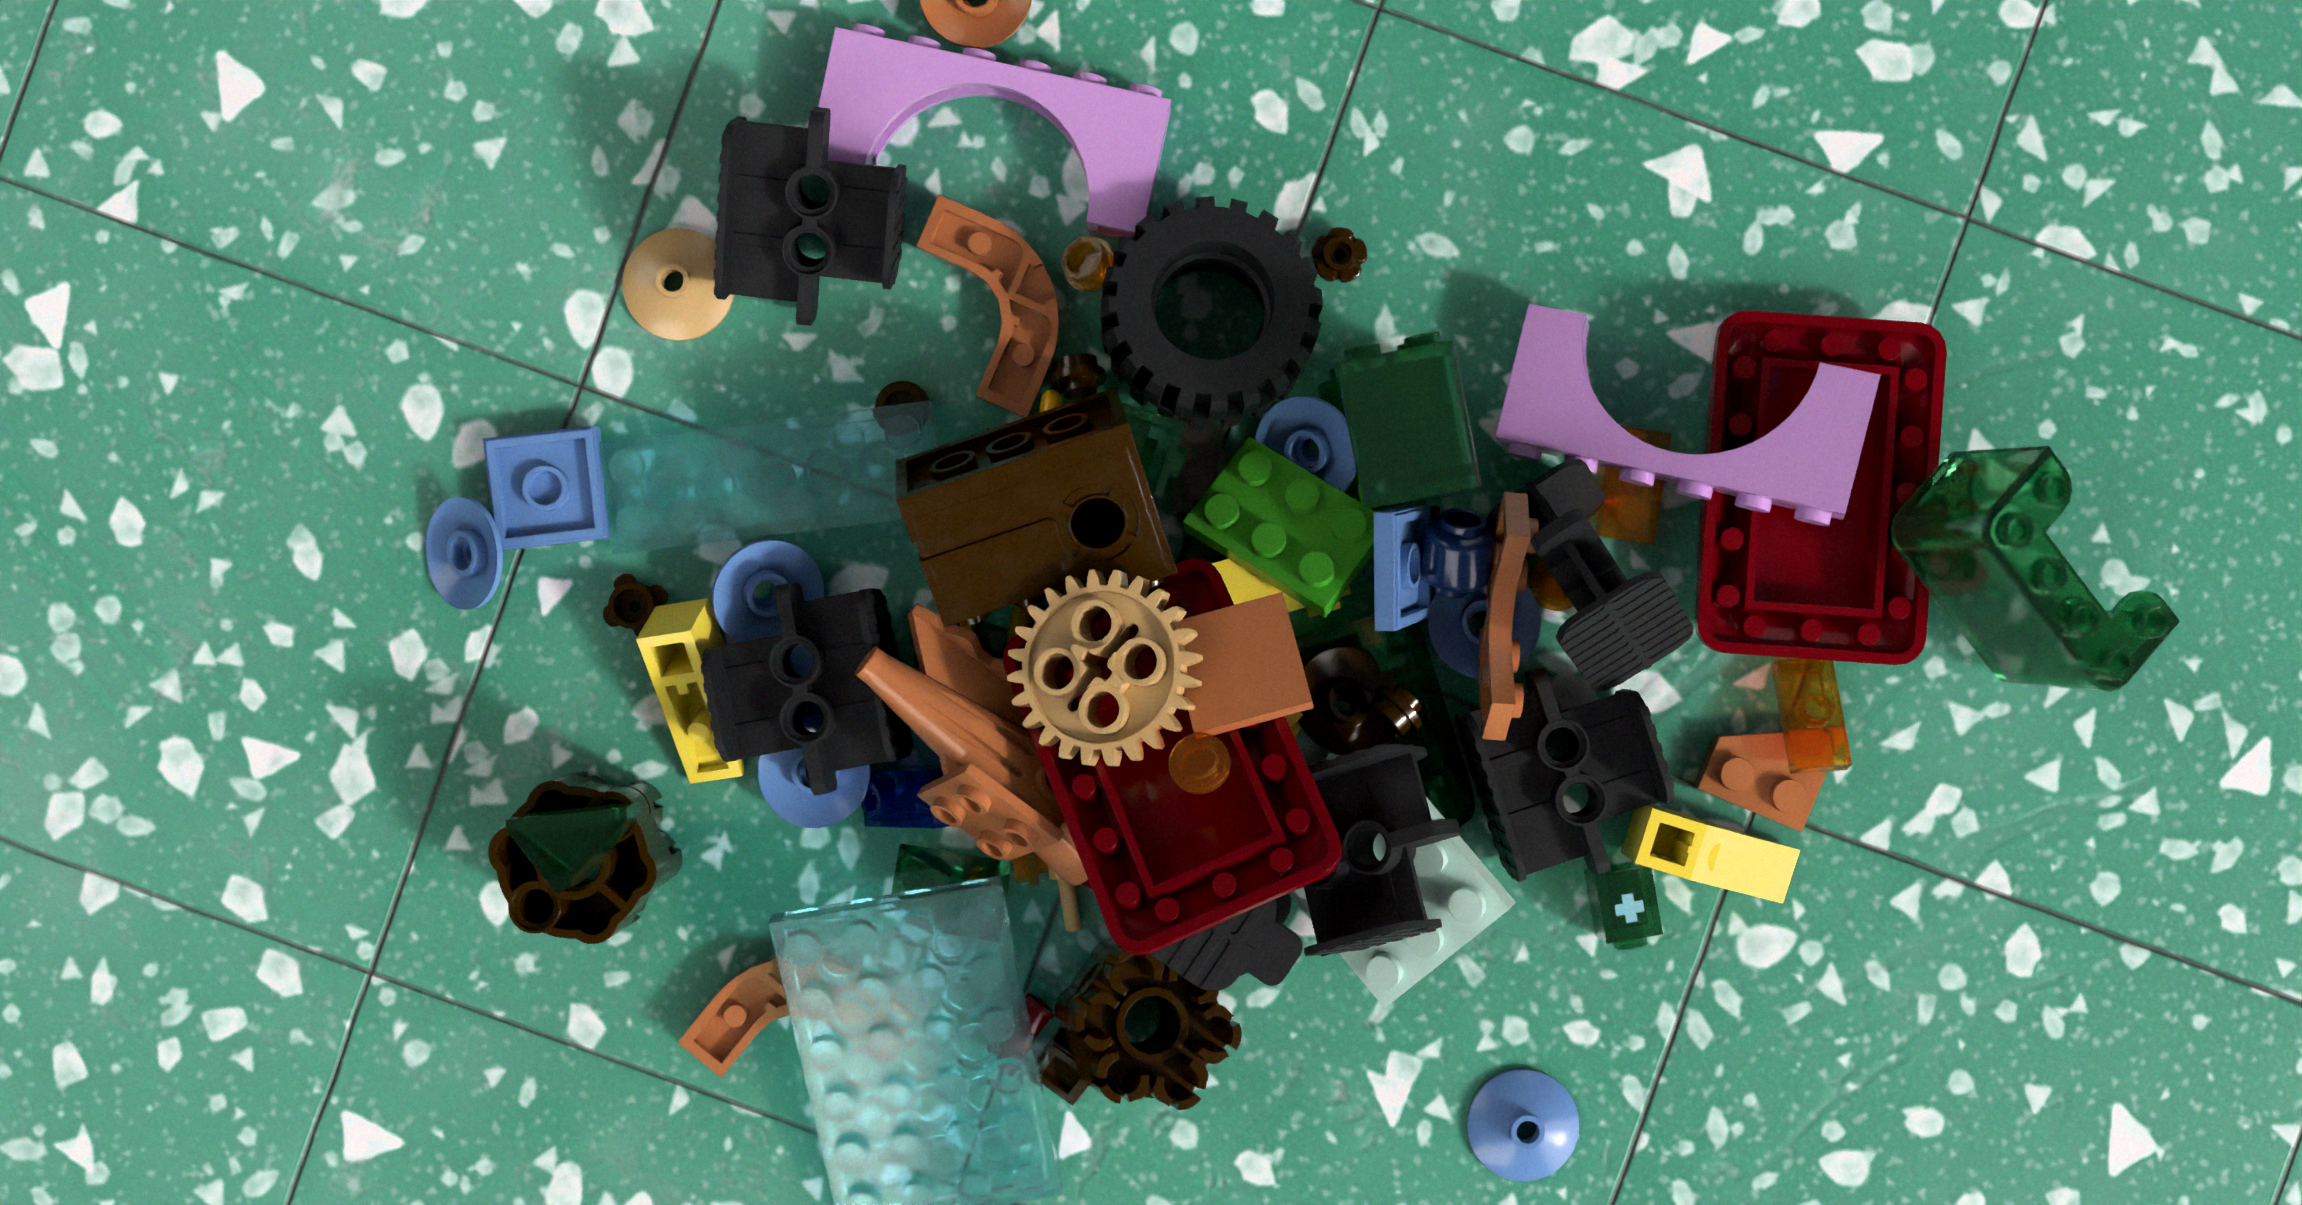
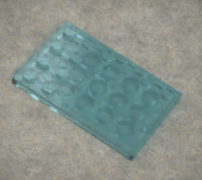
[768,876,1063,1205]

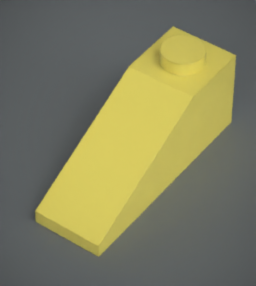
[636,598,745,784]

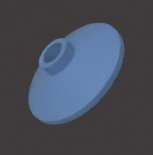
[1255,395,1358,493]
[425,496,503,610]
[712,539,824,643]
[1427,584,1541,678]
[758,715,871,828]
[1467,1068,1579,1181]

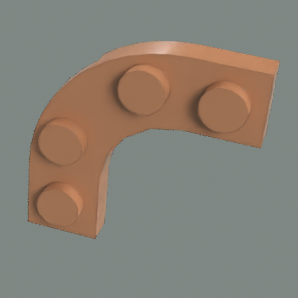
[916,195,1060,418]
[1478,492,1539,741]
[677,953,918,1078]

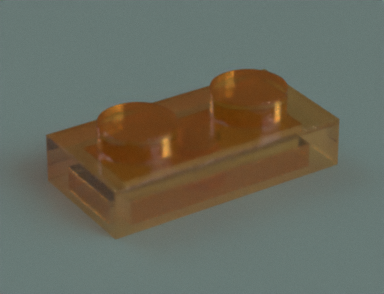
[1595,425,1672,545]

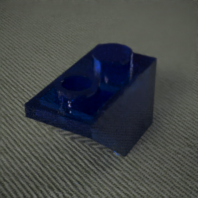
[861,764,950,829]

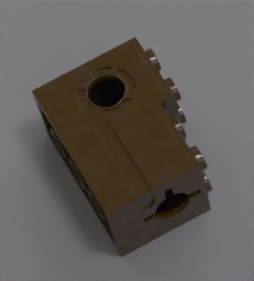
[895,387,1178,627]

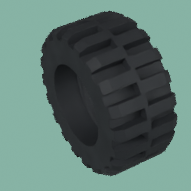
[1100,196,1323,429]

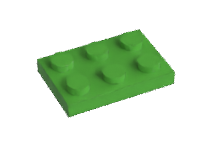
[1183,437,1376,618]

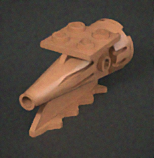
[854,603,1088,886]

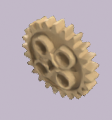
[1007,569,1203,767]

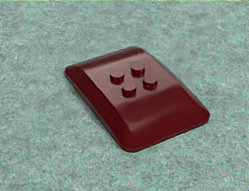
[1695,310,1947,665]
[1003,559,1342,955]

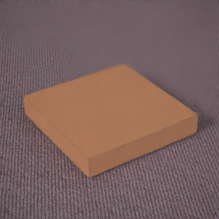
[1176,592,1314,740]

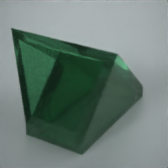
[506,802,642,894]

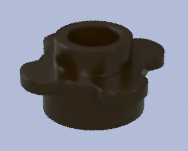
[603,574,668,636]

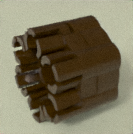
[488,771,682,944]
[1055,938,1242,1110]

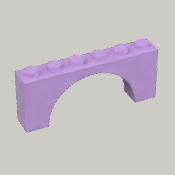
[818,23,1171,239]
[1495,304,1881,526]

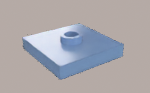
[483,426,613,551]
[1373,504,1431,631]

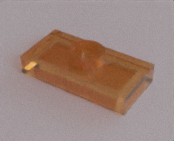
[1771,658,1852,774]

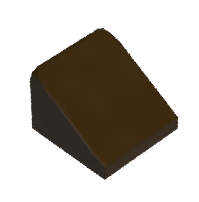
[1027,1026,1089,1106]

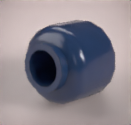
[1420,508,1497,598]

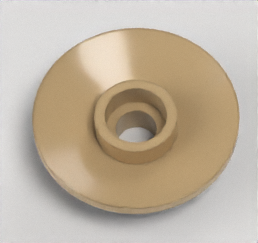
[622,228,734,341]

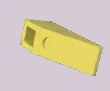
[1620,804,1800,903]

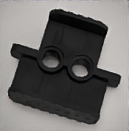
[714,107,908,326]
[1486,459,1693,691]
[701,583,913,796]
[1455,667,1674,882]
[1304,744,1461,956]
[1149,893,1303,991]

